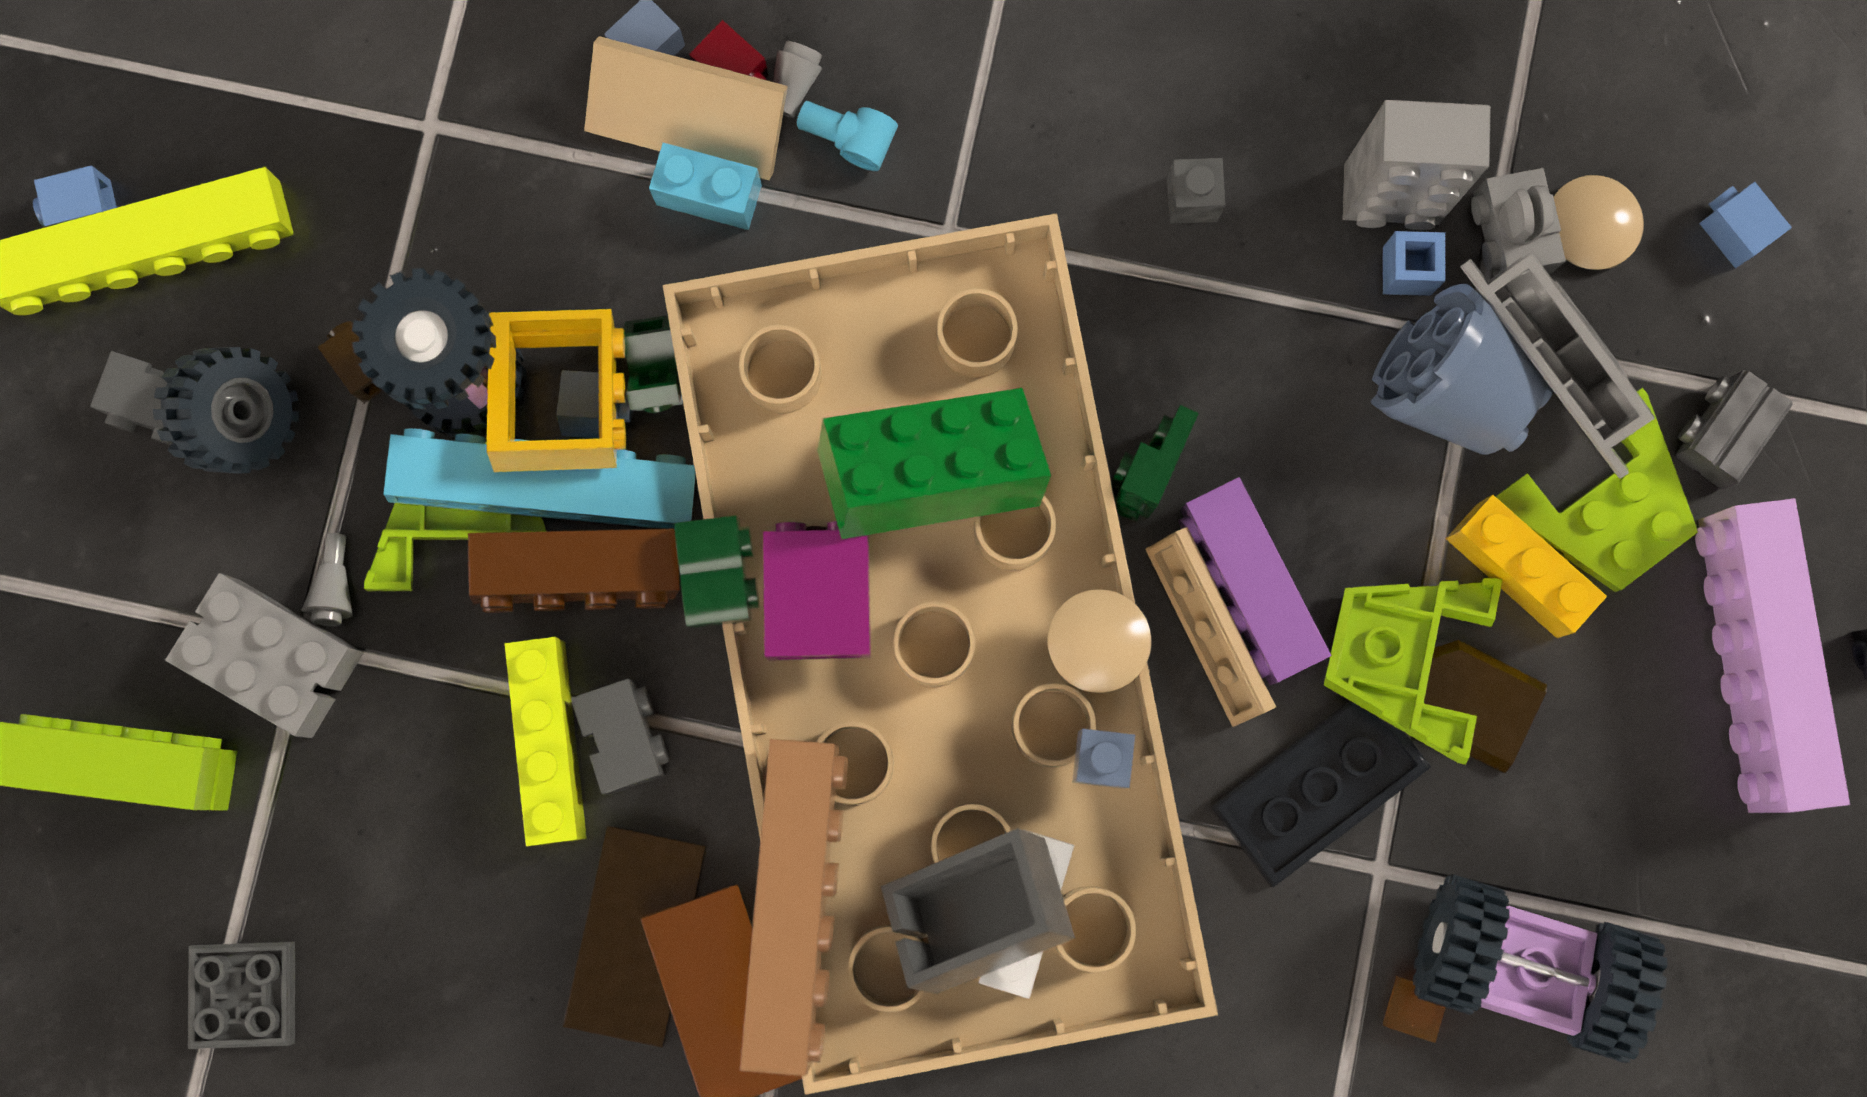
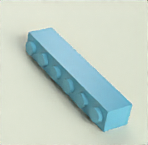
[384,429,696,529]

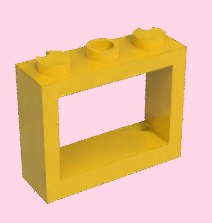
[487,309,626,472]

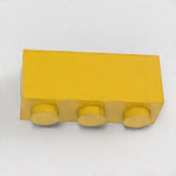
[1446,495,1607,638]

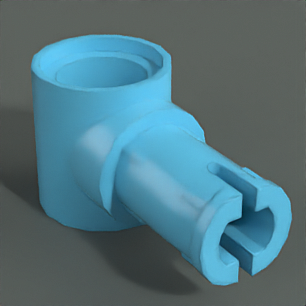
[797,101,898,171]

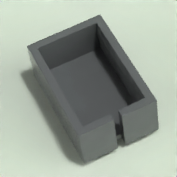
[881,828,1075,994]

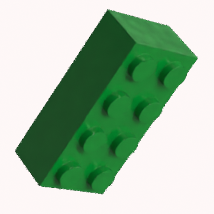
[817,388,1051,539]

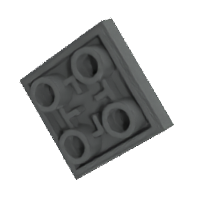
[188,941,295,1049]

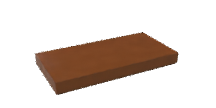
[640,883,802,1097]

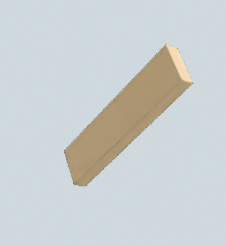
[1145,527,1276,727]

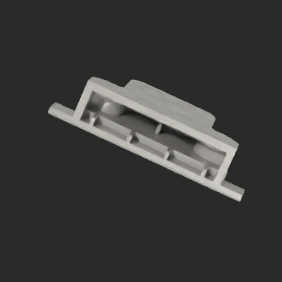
[1461,252,1655,479]

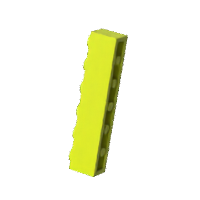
[0,167,294,315]

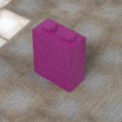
[763,521,871,661]

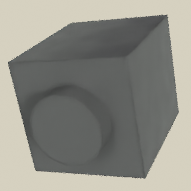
[1167,158,1226,224]

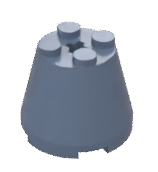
[1371,284,1553,455]

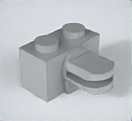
[1471,168,1566,277]

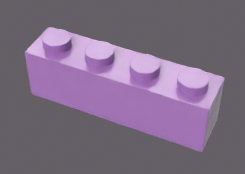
[1179,477,1332,685]

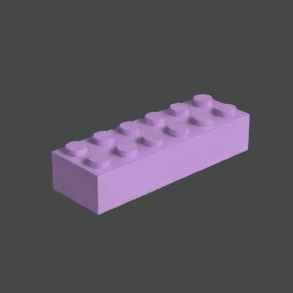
[1695,498,1850,813]

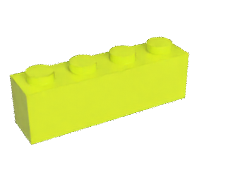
[505,637,587,846]

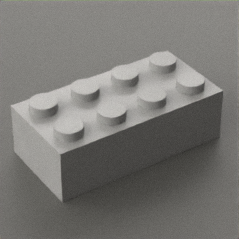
[1343,100,1490,230]

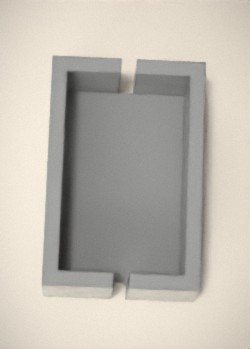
[165,573,364,738]

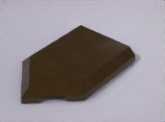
[1424,640,1548,774]

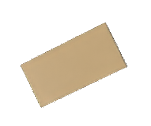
[584,36,788,180]

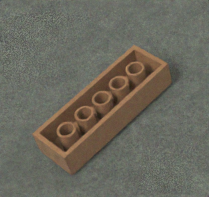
[740,739,848,1076]

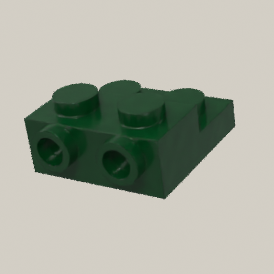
[1111,405,1199,521]

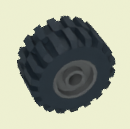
[153,347,299,474]

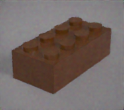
[468,529,680,613]

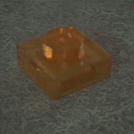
[1382,977,1446,1043]

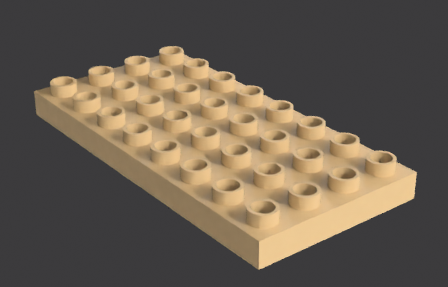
[663,214,1218,1095]

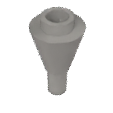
[301,533,353,626]

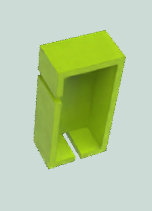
[0,714,238,810]

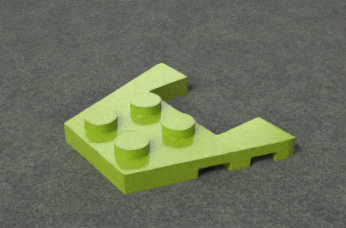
[1495,388,1698,592]
[364,442,547,591]
[1323,578,1503,765]

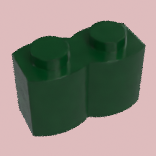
[674,515,760,628]

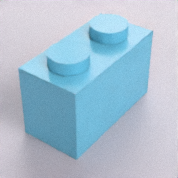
[649,143,762,230]

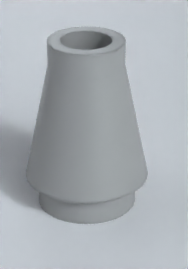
[773,41,822,118]

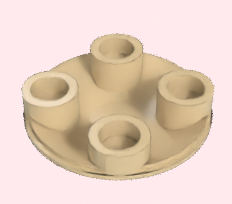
[1553,175,1644,270]
[1048,589,1151,693]

